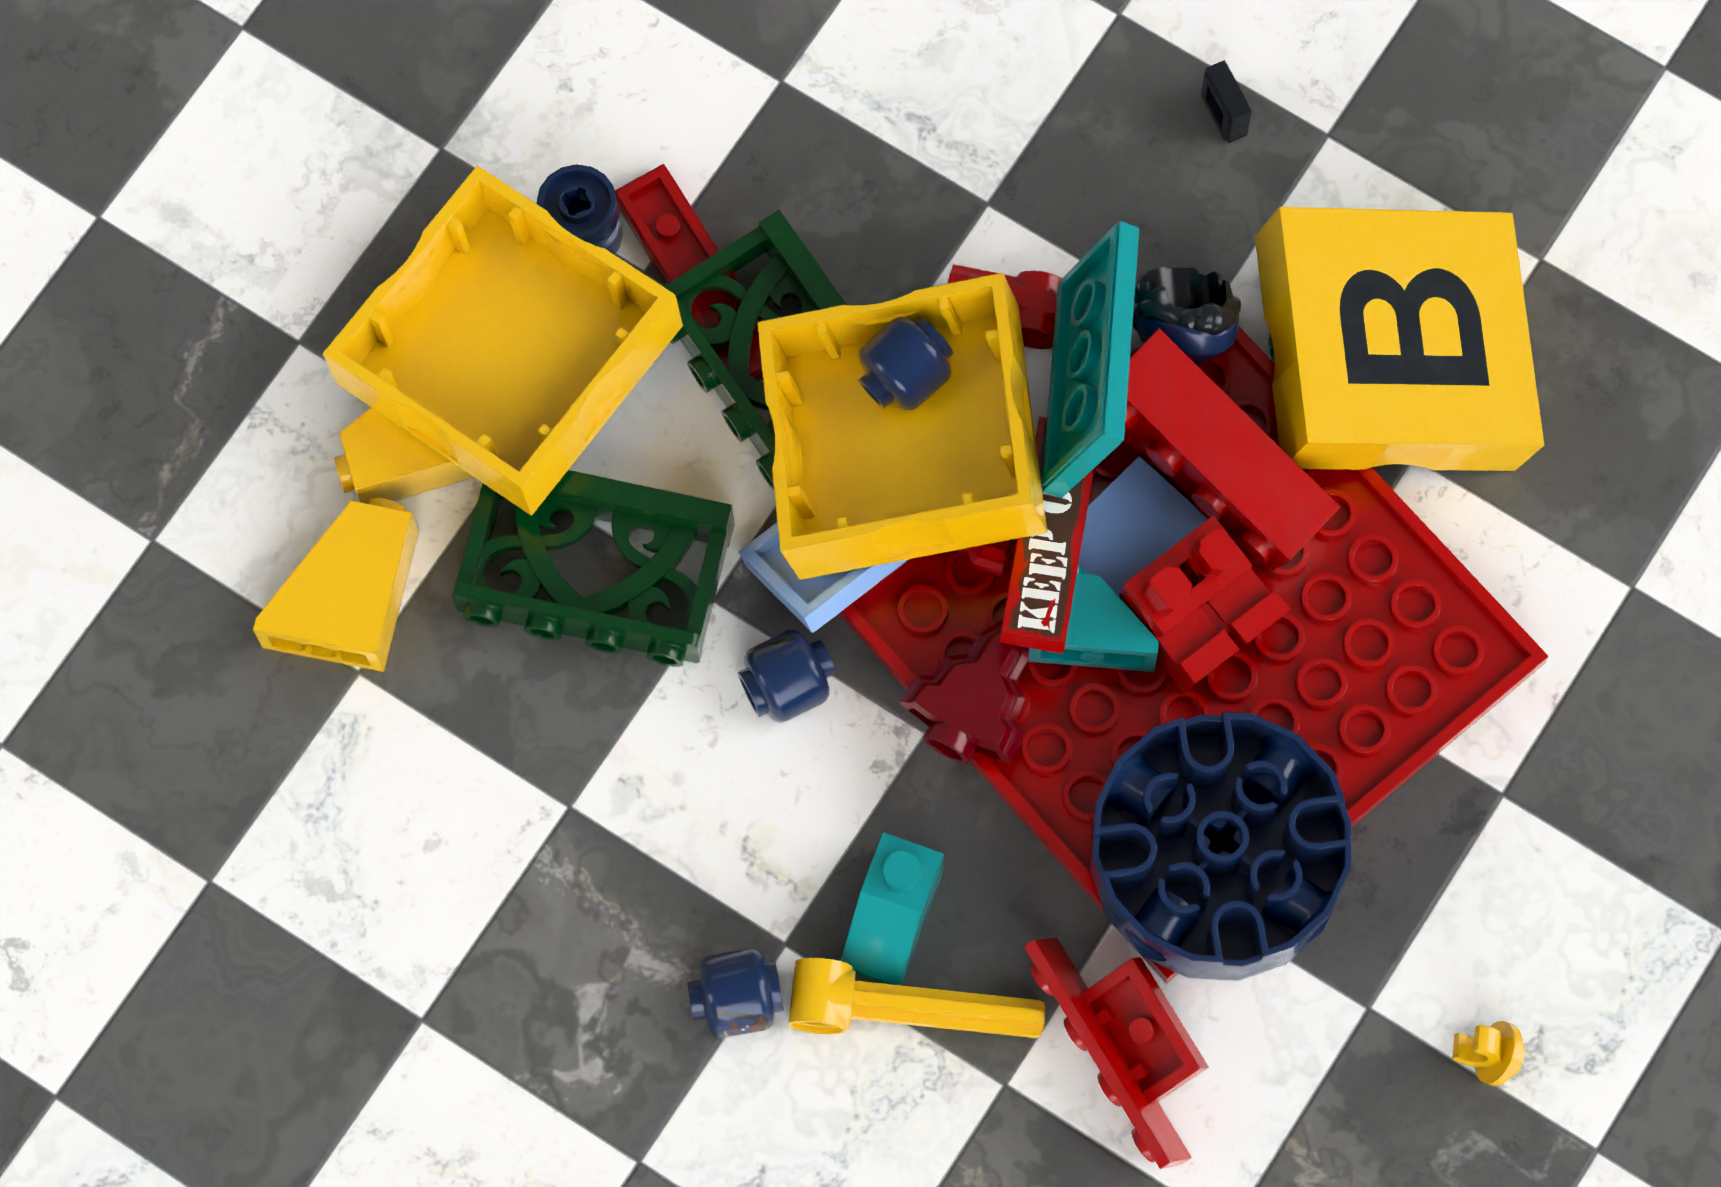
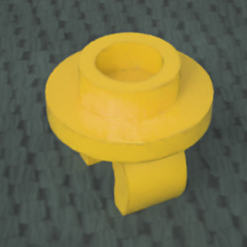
[1452,1021,1525,1086]

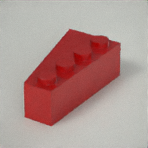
[1124,328,1340,569]

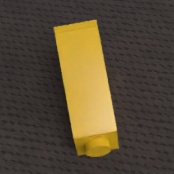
[334,408,474,504]
[253,498,419,672]

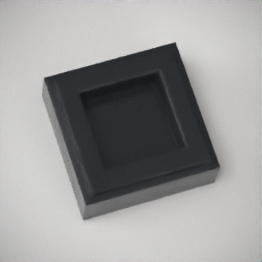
[1201,60,1252,143]

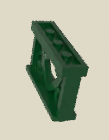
[662,210,847,490]
[451,470,735,667]

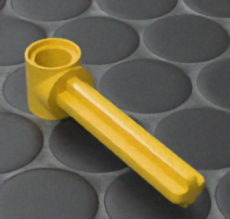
[788,958,1045,1038]

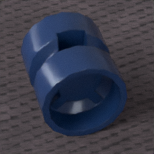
[536,164,623,255]

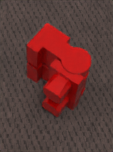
[1119,515,1291,693]

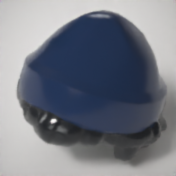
[1132,267,1241,367]

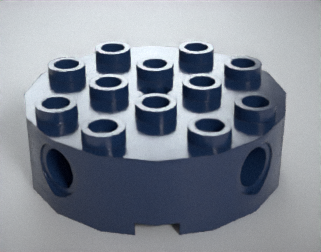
[1090,712,1352,981]

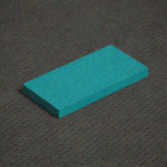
[1041,221,1139,498]

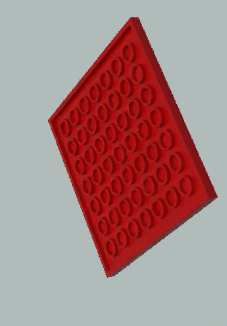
[839,326,1549,984]

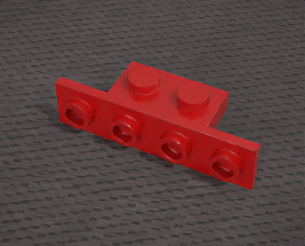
[1024,938,1209,1169]

